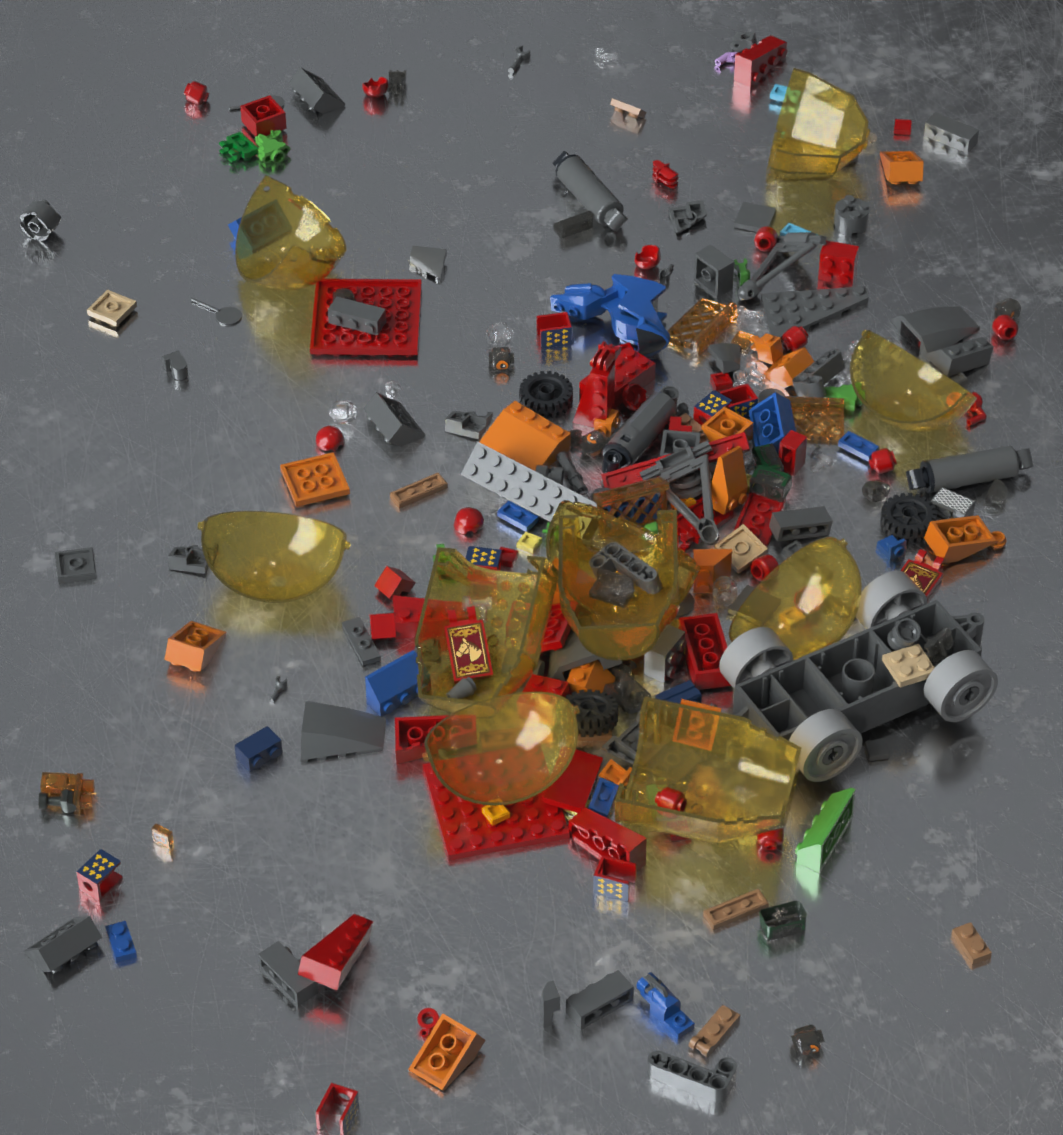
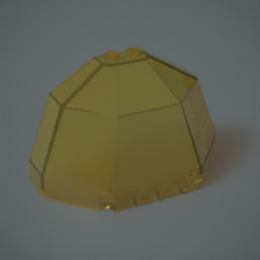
[766,68,870,180]

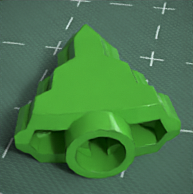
[255,134,291,164]
[823,383,864,412]

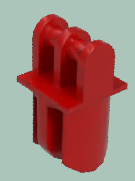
[652,160,679,189]
[590,341,621,372]

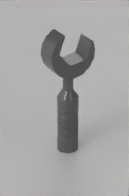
[508,46,530,74]

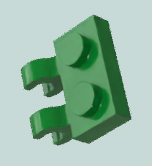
[219,131,259,164]

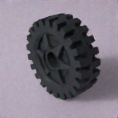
[519,371,573,419]
[880,493,937,544]
[559,689,618,737]

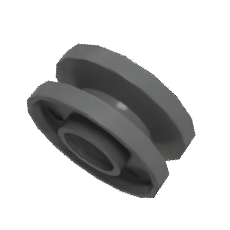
[669,469,702,499]

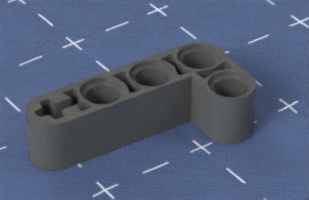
[792,349,845,400]
[589,542,663,594]
[647,1051,737,1103]

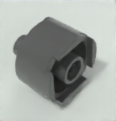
[834,195,869,235]
[19,200,61,241]

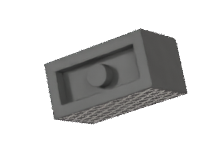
[931,487,975,520]

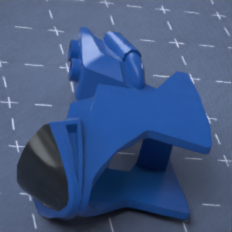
[550,274,671,358]

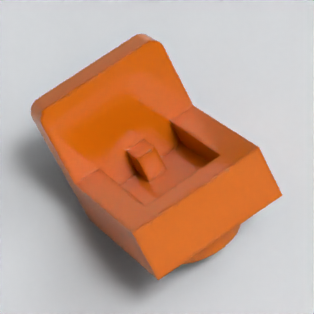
[594,409,621,437]
[598,759,633,790]

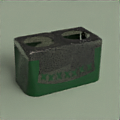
[751,443,784,484]
[749,465,792,502]
[759,901,807,941]

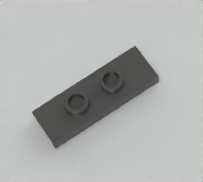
[342,617,381,666]

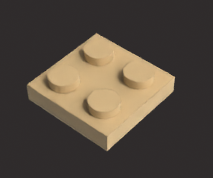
[87,290,137,327]
[714,524,768,574]
[882,644,935,688]

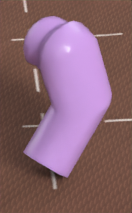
[715,52,737,67]

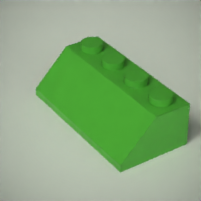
[795,788,856,872]

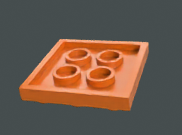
[280,452,350,507]

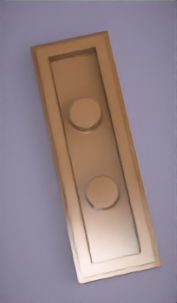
[390,473,448,509]
[703,888,769,930]

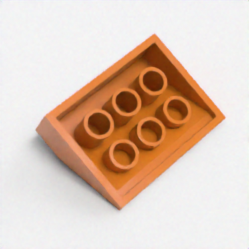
[479,401,571,471]

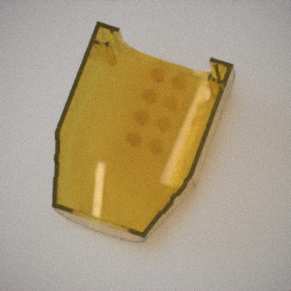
[558,510,680,660]
[415,547,559,718]
[615,696,802,845]

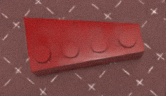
[734,35,788,87]
[572,363,615,428]
[393,595,472,639]
[395,714,477,764]
[568,807,647,872]
[298,914,374,990]

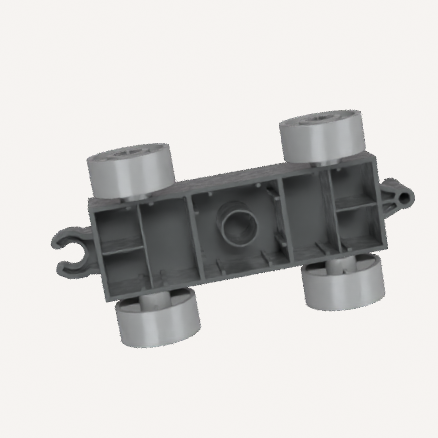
[716,571,998,782]

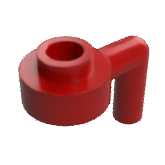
[965,392,987,426]
[417,1008,440,1042]

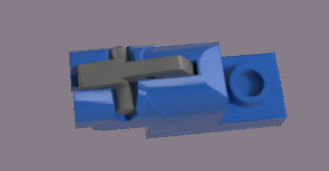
[636,972,695,1039]

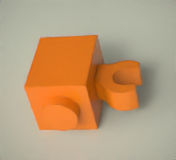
[749,333,783,365]

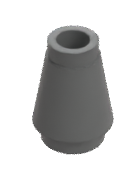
[446,677,477,703]

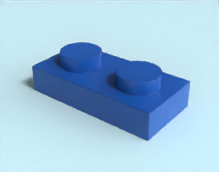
[838,431,879,462]
[497,501,539,532]
[588,777,619,818]
[105,921,137,963]

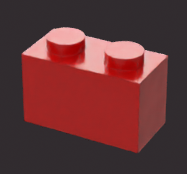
[778,430,807,476]

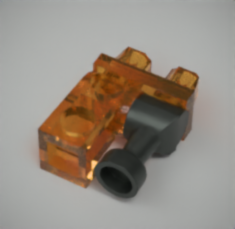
[39,772,95,815]

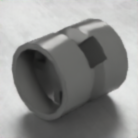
[536,465,564,485]
[887,618,921,651]

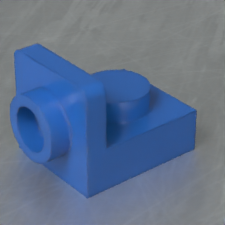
[876,535,907,561]

